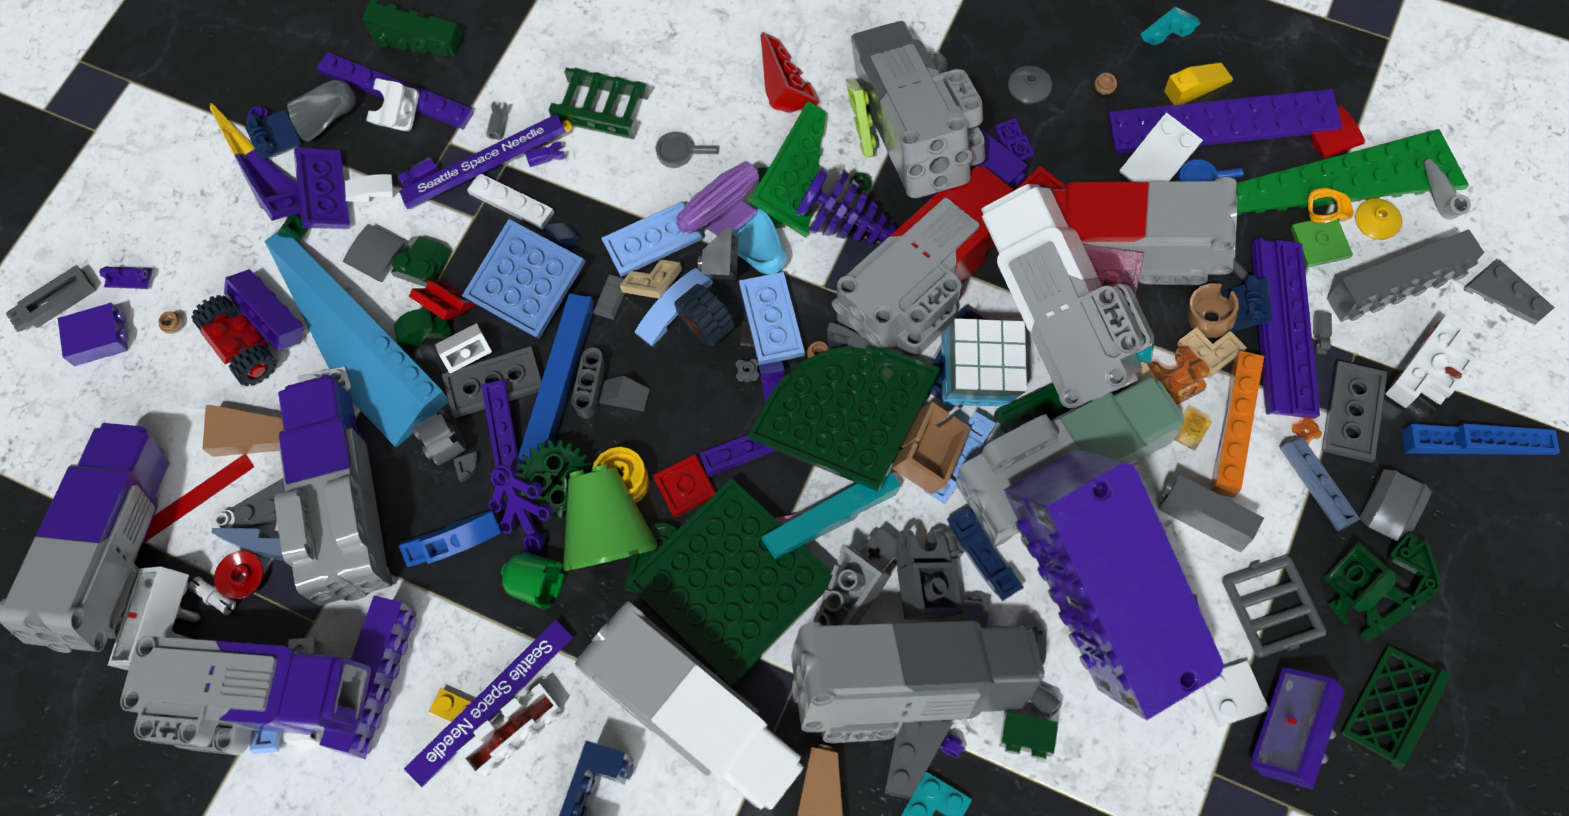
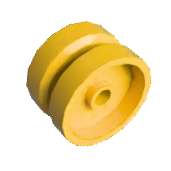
[592,447,649,503]

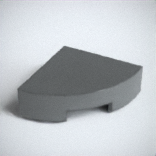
[453,451,479,482]

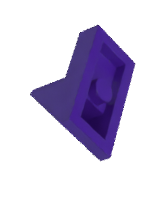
[759,361,785,403]

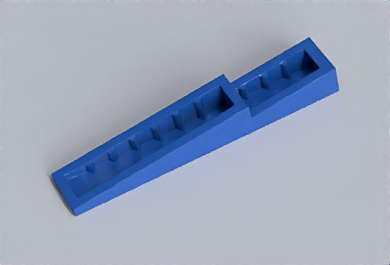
[1402,424,1560,455]

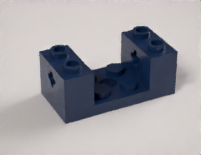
[559,740,635,816]

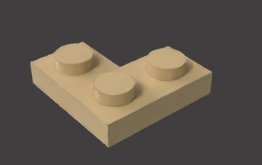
[620,260,682,299]
[1177,327,1247,378]

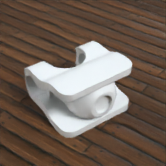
[366,79,419,131]

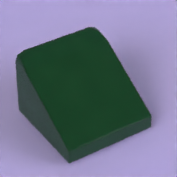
[277,215,309,242]

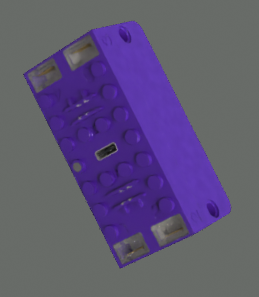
[1004,450,1224,721]

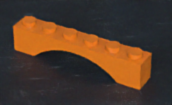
[1210,351,1264,498]

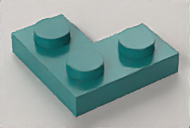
[1140,6,1201,46]
[901,772,972,816]

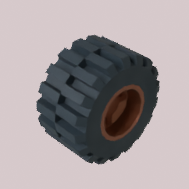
[674,284,734,346]

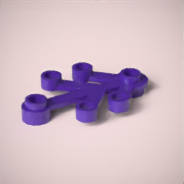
[488,464,553,554]

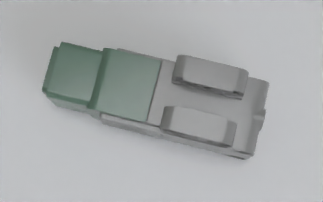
[956,376,1185,547]

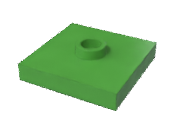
[1290,219,1353,268]

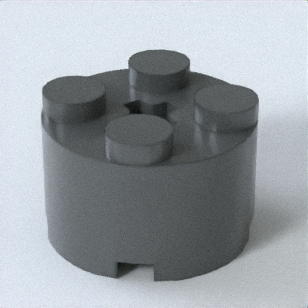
[412,409,467,466]

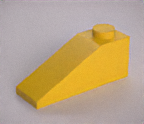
[1164,63,1233,105]

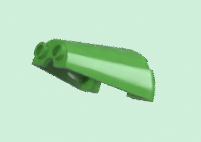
[563,464,659,571]

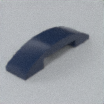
[947,506,1024,602]

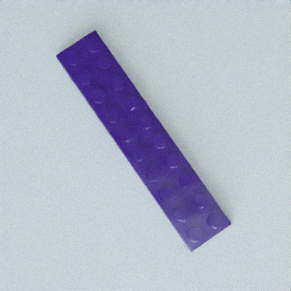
[1108,89,1342,154]

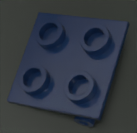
[244,110,302,161]
[1224,275,1272,332]

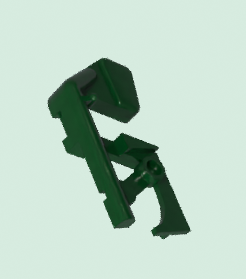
[1328,533,1442,643]

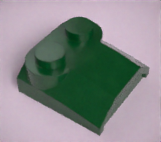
[391,236,452,287]
[1323,541,1396,612]

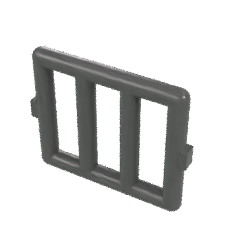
[1222,556,1327,658]

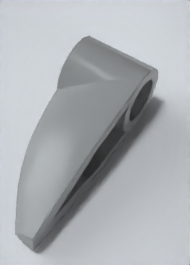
[1424,158,1471,220]

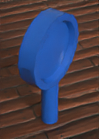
[1178,159,1243,182]

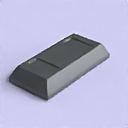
[593,274,625,320]

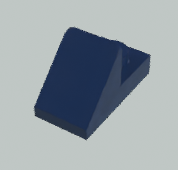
[544,222,580,250]

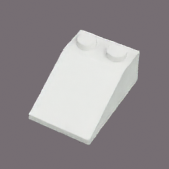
[1119,112,1203,182]

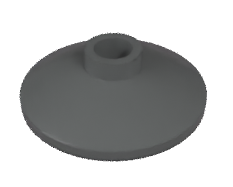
[1008,66,1052,104]

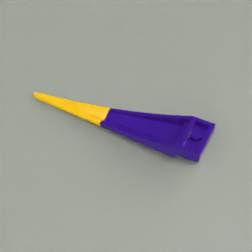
[210,103,301,221]

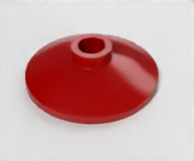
[214,551,264,599]

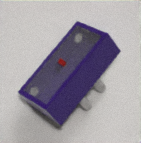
[1250,667,1345,790]

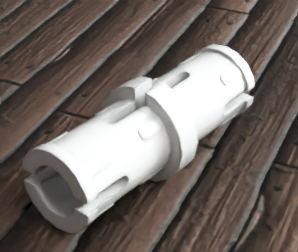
[188,577,236,615]

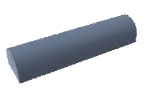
[1280,437,1360,532]

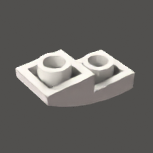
[345,174,393,202]

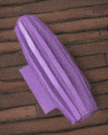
[676,161,759,236]

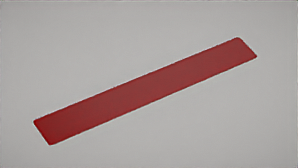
[143,454,254,544]

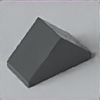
[599,376,650,412]

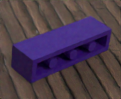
[224,269,304,351]

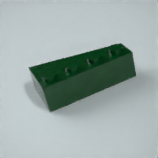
[363,0,462,57]

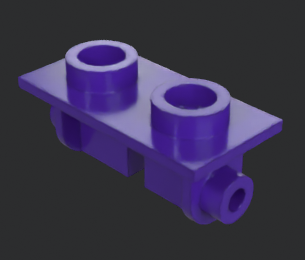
[99,266,153,289]

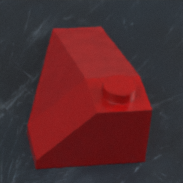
[760,32,819,113]

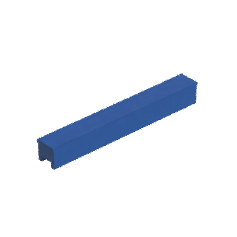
[517,294,595,464]

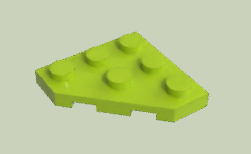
[846,78,876,157]

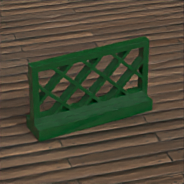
[1342,646,1452,770]

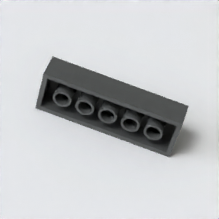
[1327,229,1484,322]

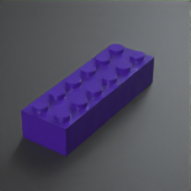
[319,595,417,760]

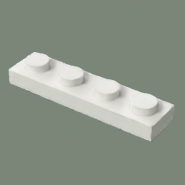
[467,174,554,230]

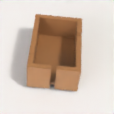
[892,402,971,495]

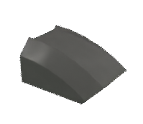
[1359,470,1432,541]

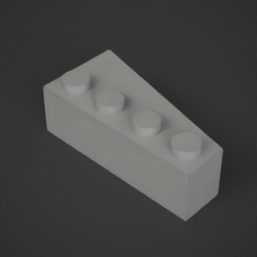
[813,544,891,626]

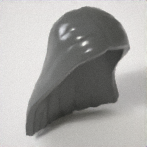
[287,80,356,141]

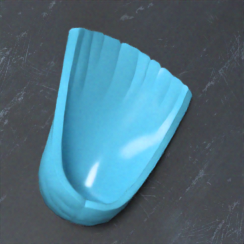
[736,209,787,275]

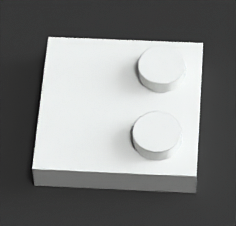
[1202,661,1269,728]

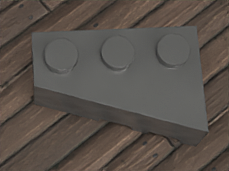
[885,721,953,799]

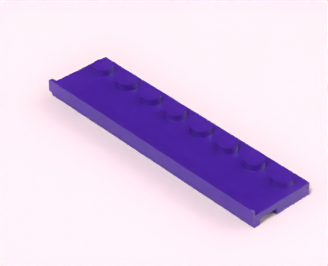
[1251,238,1320,419]

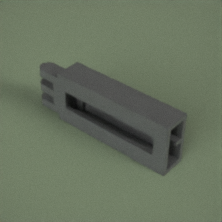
[6,265,97,332]

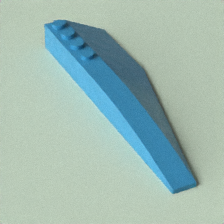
[264,230,449,447]

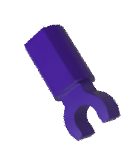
[525,141,566,167]
[398,157,438,188]

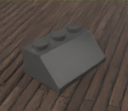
[698,227,739,280]

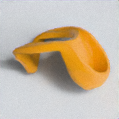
[1308,188,1354,223]

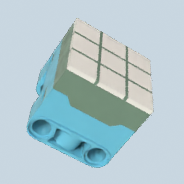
[941,319,1027,406]

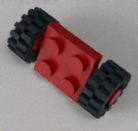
[191,295,277,386]

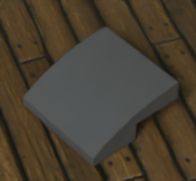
[342,224,406,282]

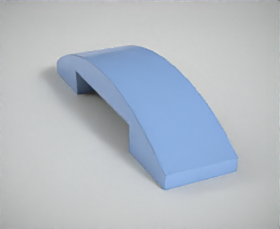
[635,268,713,346]
[924,411,996,504]

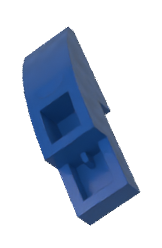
[398,510,502,567]

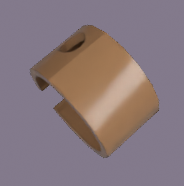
[1188,283,1239,338]

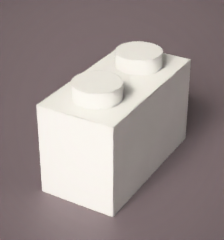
[435,323,492,373]

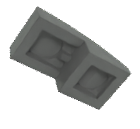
[827,322,871,349]

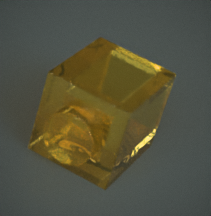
[1174,410,1212,451]

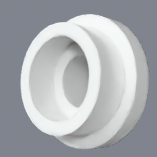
[211,509,236,528]

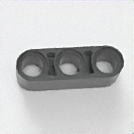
[572,348,606,419]

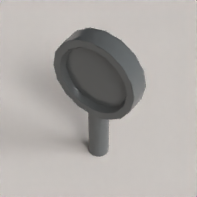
[655,132,718,168]

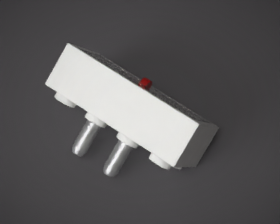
[108,567,200,670]

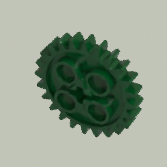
[515,440,592,519]

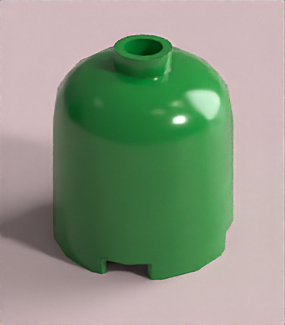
[501,552,565,610]

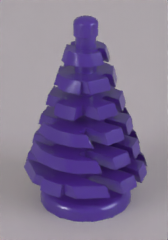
[795,167,896,246]

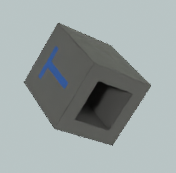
[960,597,989,627]

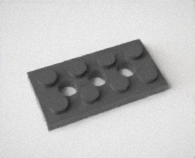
[442,346,542,418]
[1322,361,1387,463]

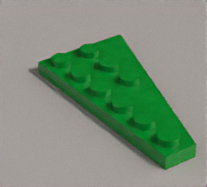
[749,101,826,238]

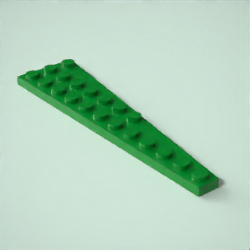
[1236,129,1469,215]

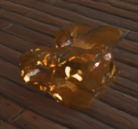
[1147,345,1210,405]

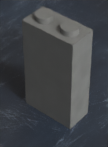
[1159,475,1264,553]

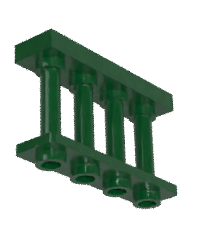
[548,67,649,139]

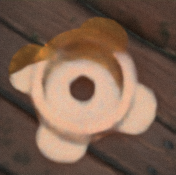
[1292,418,1322,444]

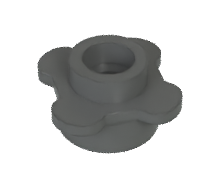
[736,359,759,382]

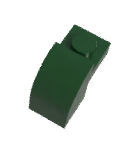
[393,308,451,346]

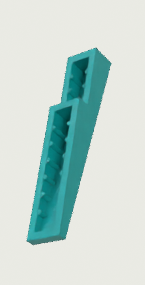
[762,471,901,559]

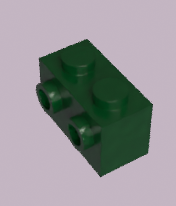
[999,711,1059,760]

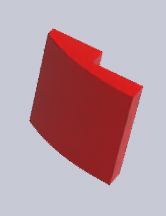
[1309,106,1365,158]
[408,280,475,319]

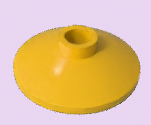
[1355,198,1402,240]

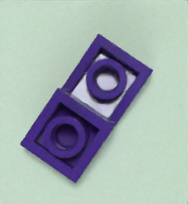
[994,118,1035,161]

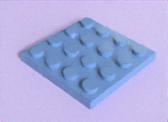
[462,219,586,339]

